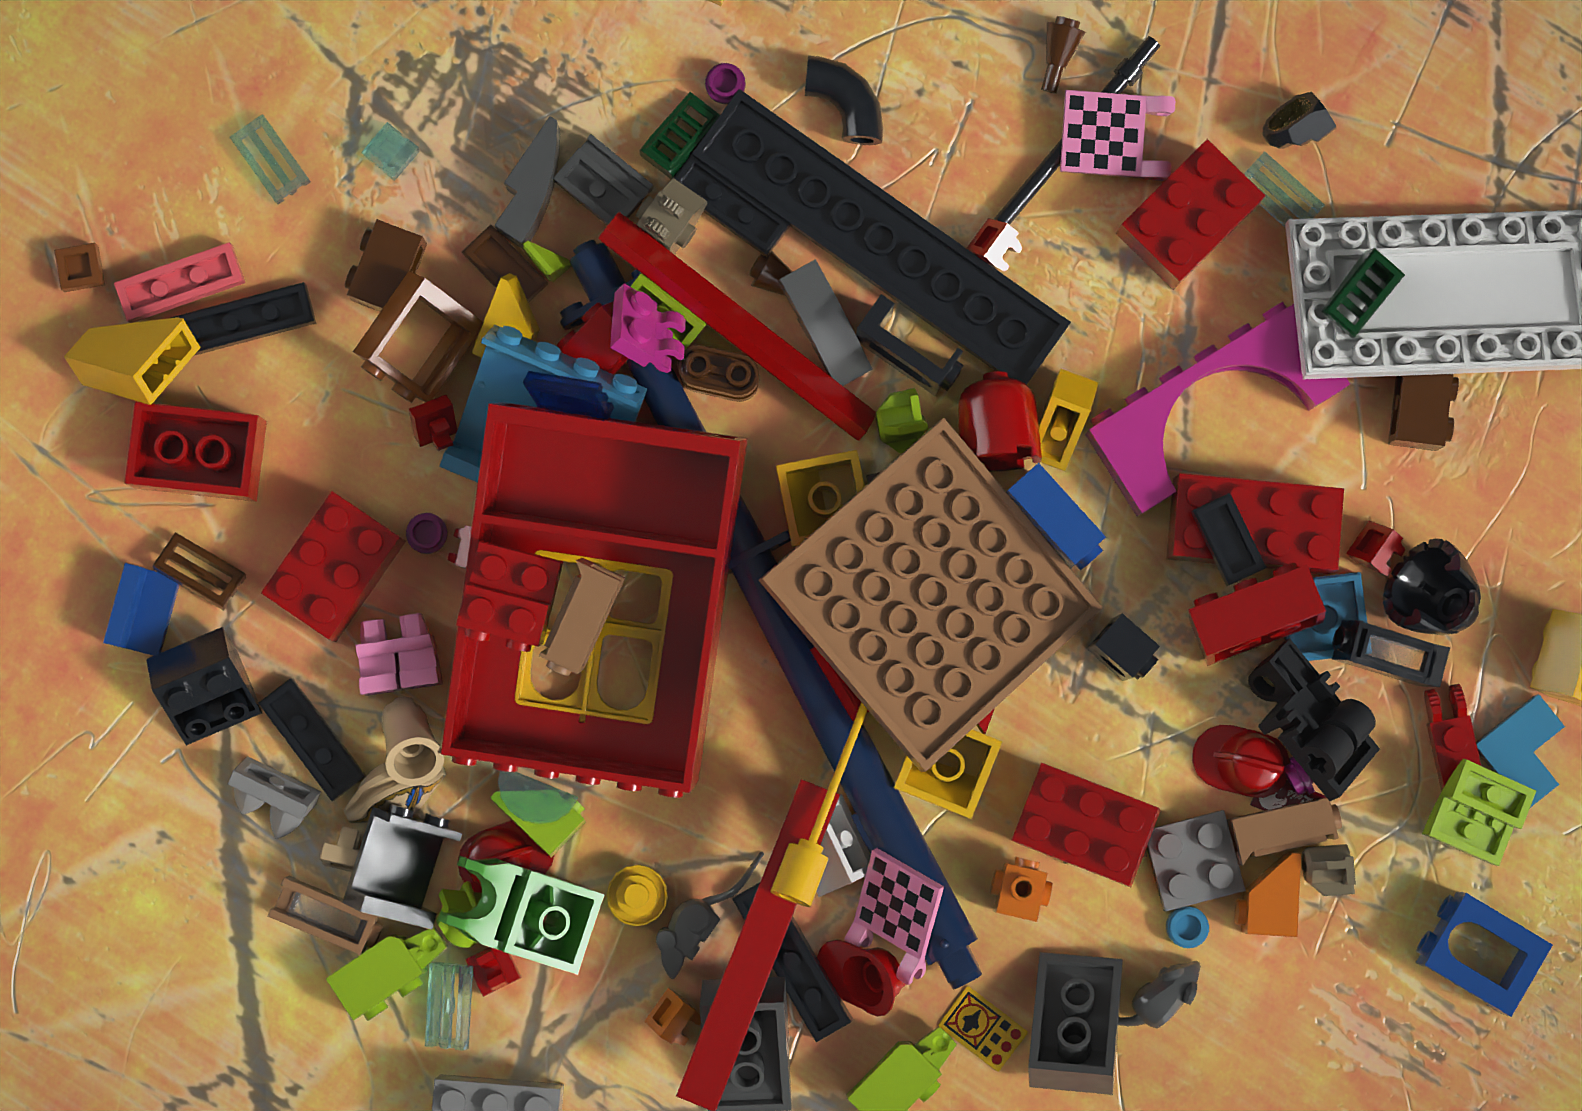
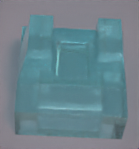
[361,122,420,181]

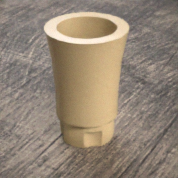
[382,696,444,786]

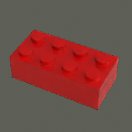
[1166,473,1344,574]

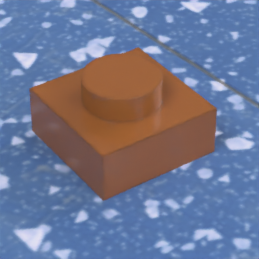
[54,243,105,292]

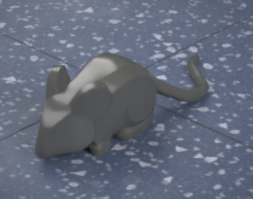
[656,852,764,979]
[1118,961,1201,1029]

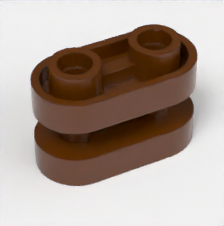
[678,345,759,402]

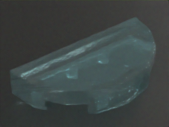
[498,771,579,824]

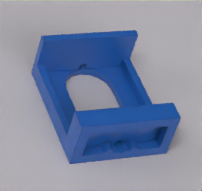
[1416,892,1553,1017]

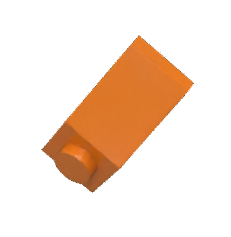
[1235,852,1301,937]

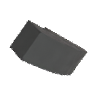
[495,116,560,250]
[778,259,872,386]

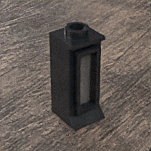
[1332,620,1450,687]

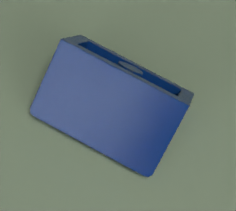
[103,563,179,656]

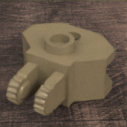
[636,178,708,255]

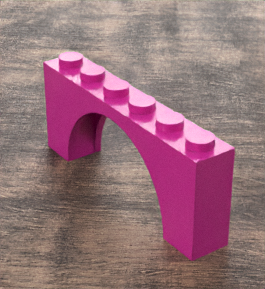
[1085,302,1350,517]

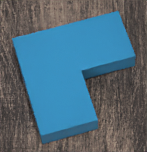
[1476,694,1565,808]

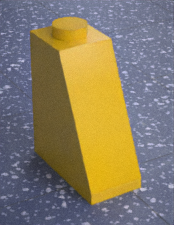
[64,317,201,405]

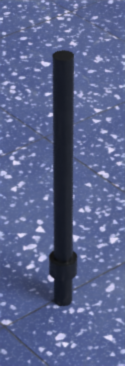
[994,36,1160,225]

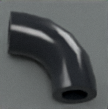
[805,56,883,145]

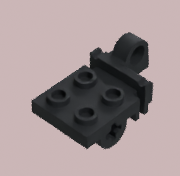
[1248,638,1380,801]

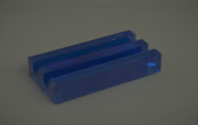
[523,371,614,419]

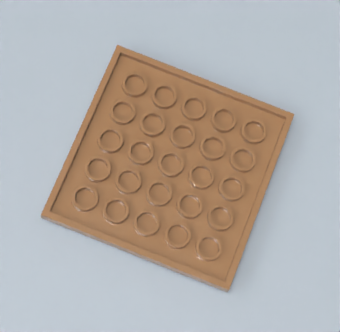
[759,418,1103,772]

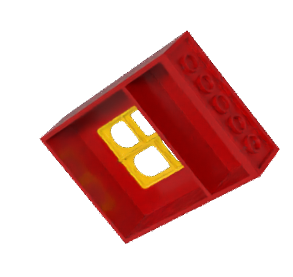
[441,402,748,798]

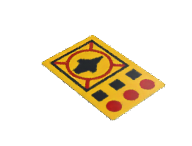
[938,986,1028,1072]

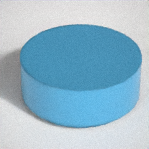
[1166,906,1209,948]

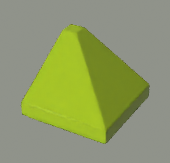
[523,240,571,282]

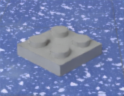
[1147,810,1246,911]

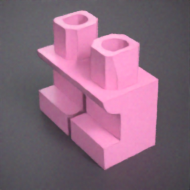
[355,613,443,696]

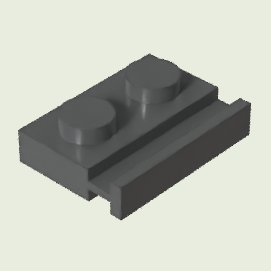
[553,134,654,225]

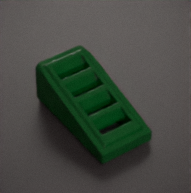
[639,92,720,180]
[1321,248,1405,338]

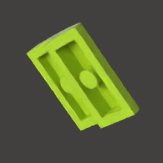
[1422,759,1536,866]

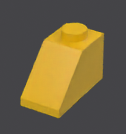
[472,273,540,357]
[1030,368,1099,471]

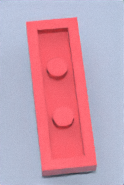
[114,242,246,323]

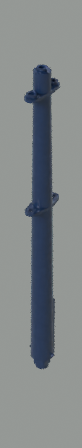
[560,240,982,990]

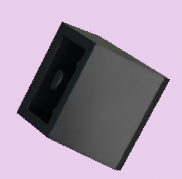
[146,627,262,746]

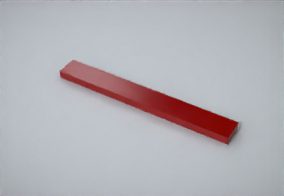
[598,212,876,441]
[676,779,840,1111]

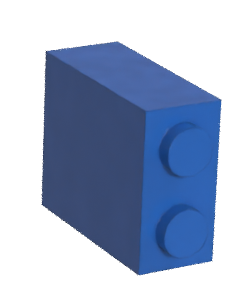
[1007,463,1106,571]

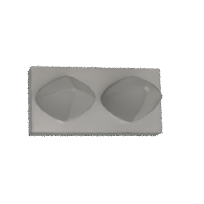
[228,756,321,839]

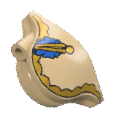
[344,762,447,823]

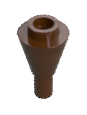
[1041,16,1086,94]
[748,251,793,296]

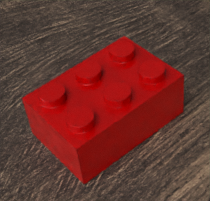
[1116,139,1266,290]
[124,402,267,502]
[261,491,406,642]
[1188,563,1326,666]
[1011,763,1161,888]

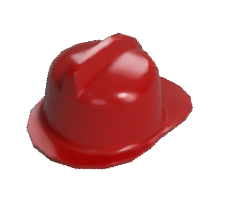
[1192,725,1290,798]
[457,820,555,893]
[817,939,907,1017]

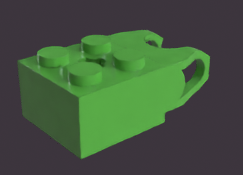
[438,856,604,975]

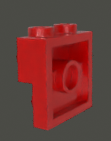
[456,541,564,652]

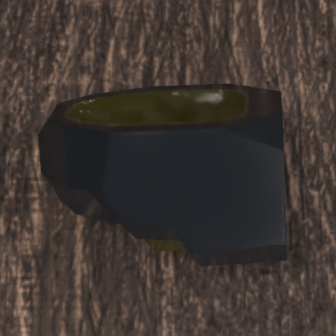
[1263,92,1336,149]

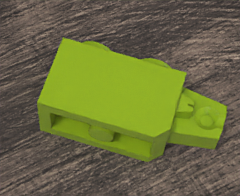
[326,927,447,1021]
[846,1026,957,1111]

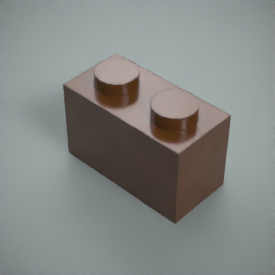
[345,219,427,312]
[1388,374,1459,451]

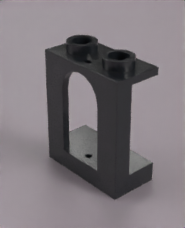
[856,294,964,396]

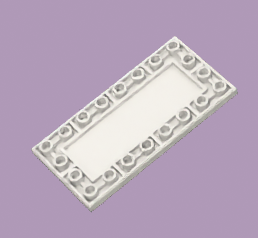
[1285,210,1582,379]

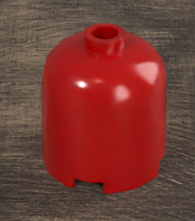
[958,371,1042,472]

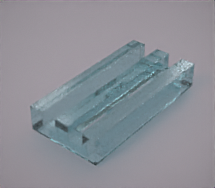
[230,114,311,204]
[1244,151,1325,227]
[425,962,473,1051]

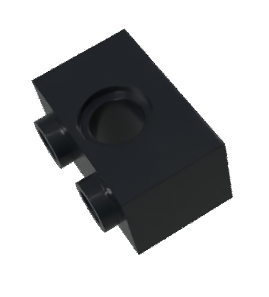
[1086,613,1160,681]

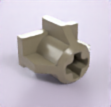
[1302,844,1356,896]

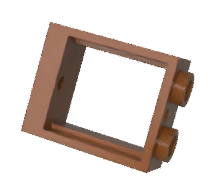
[353,271,483,403]

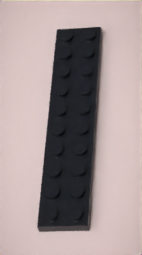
[692,89,1071,385]

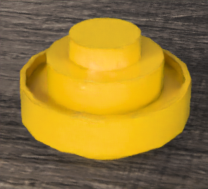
[607,865,668,926]

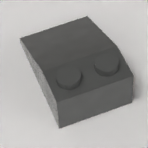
[1028,952,1123,1095]
[700,977,792,1111]

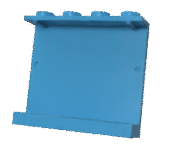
[439,325,647,483]

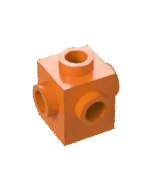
[990,857,1053,922]

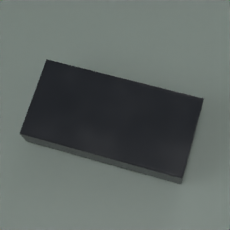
[1191,493,1266,586]

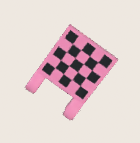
[1060,90,1176,181]
[844,848,944,985]

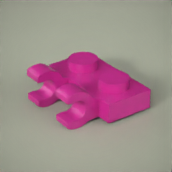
[610,283,686,373]

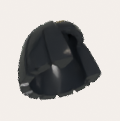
[1383,538,1481,635]

